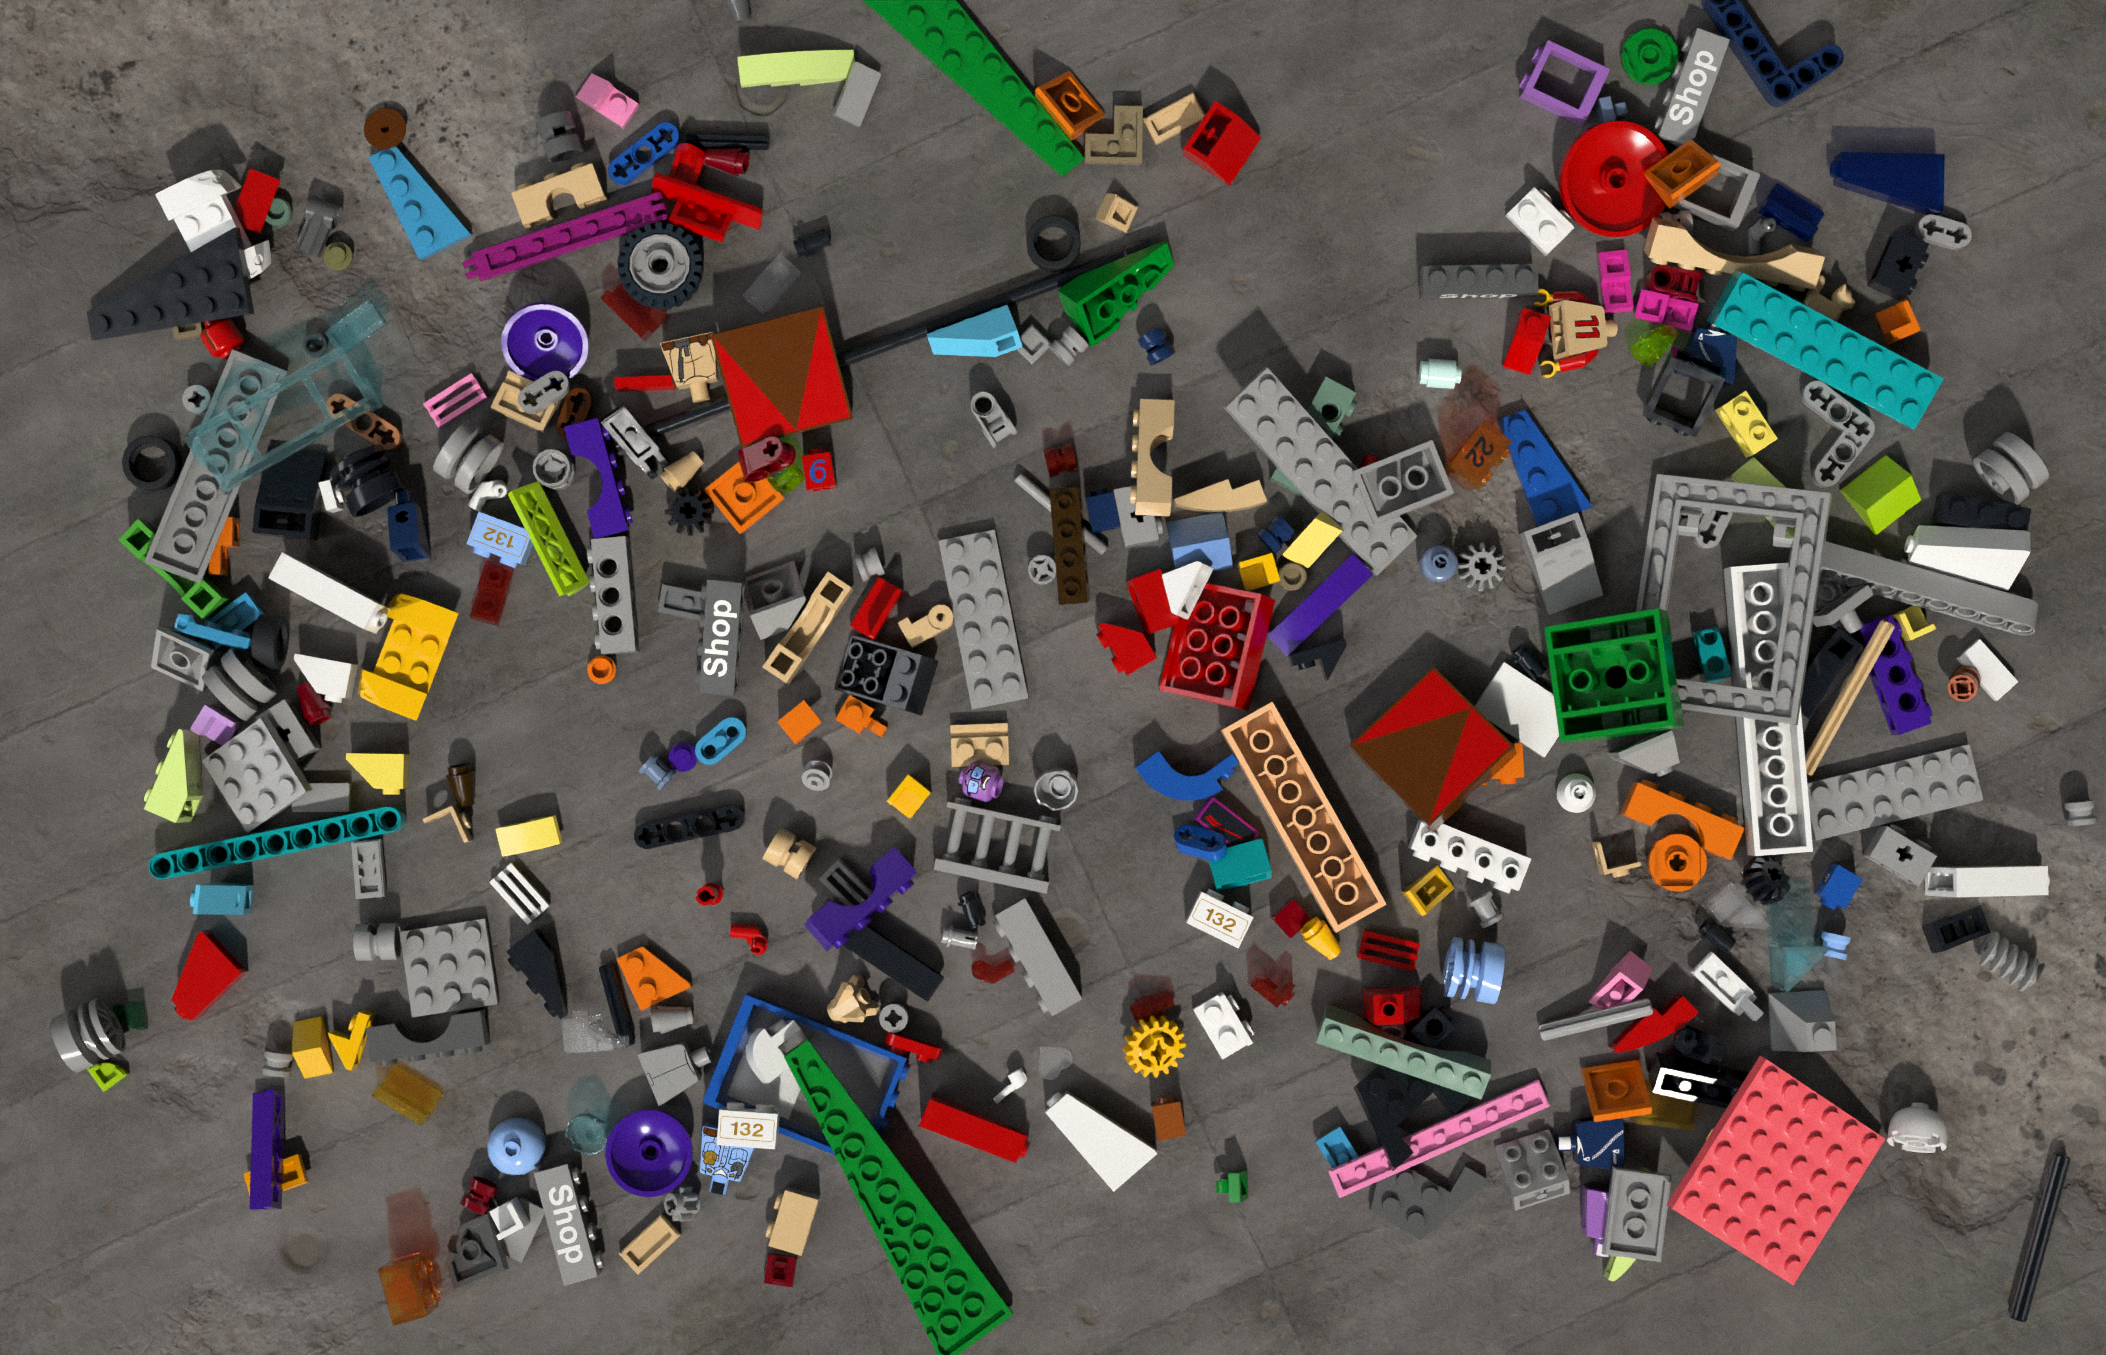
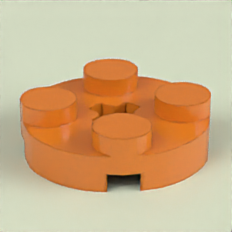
[1647,834,1707,892]

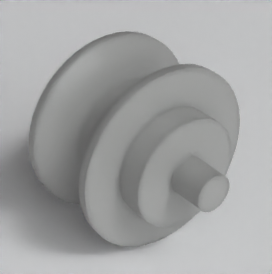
[802,760,833,791]

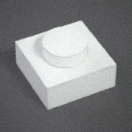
[319,480,345,513]

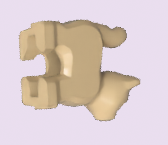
[1802,275,1855,322]

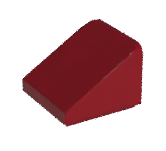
[1271,898,1311,939]

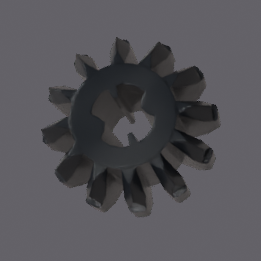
[665,487,715,536]
[1740,855,1791,906]

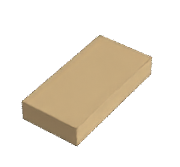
[1143,92,1205,145]
[618,1213,681,1274]

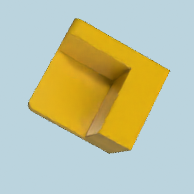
[1237,553,1280,591]
[887,774,932,818]

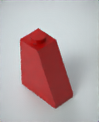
[171,930,248,1021]

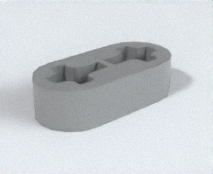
[1915,214,1972,250]
[518,371,570,414]
[1693,510,1733,549]

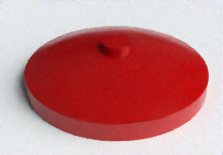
[1559,121,1668,237]

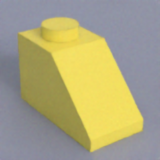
[346,753,410,795]

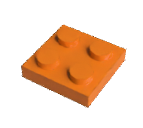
[704,462,785,535]
[1582,1060,1652,1122]

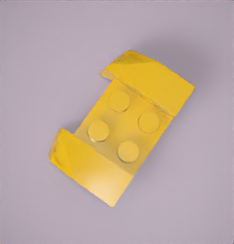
[358,594,459,721]

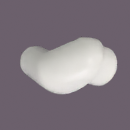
[468,479,508,512]

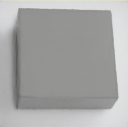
[1016,324,1051,365]

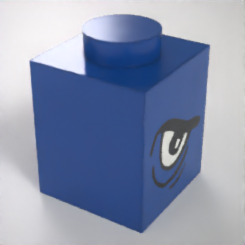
[1814,864,1863,910]

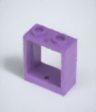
[1519,40,1610,127]

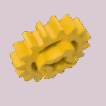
[1122,1015,1186,1078]

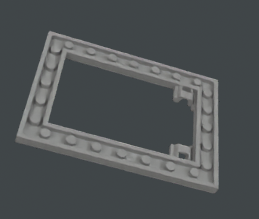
[1625,474,1832,725]

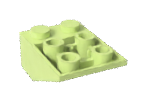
[144,729,203,823]

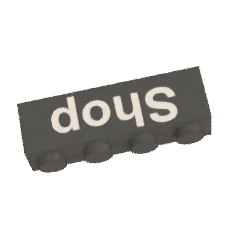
[1419,264,1539,300]
[695,574,746,696]

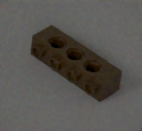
[1049,486,1090,605]

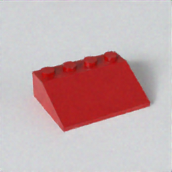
[1159,583,1275,712]

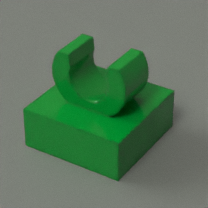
[1216,1169,1249,1203]

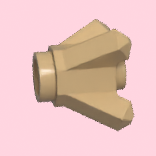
[827,975,879,1024]

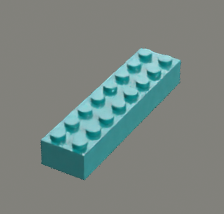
[1707,270,1944,430]

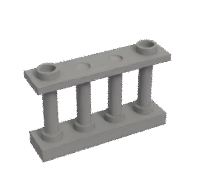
[933,797,1061,894]

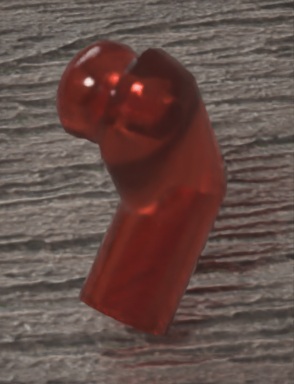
[971,959,1015,984]

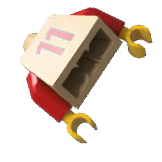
[1534,289,1618,378]

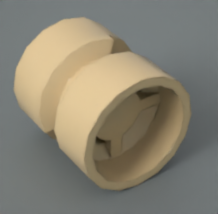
[763,827,816,879]

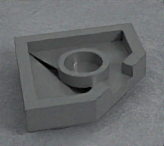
[446,1214,509,1290]

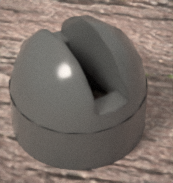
[303,333,328,358]

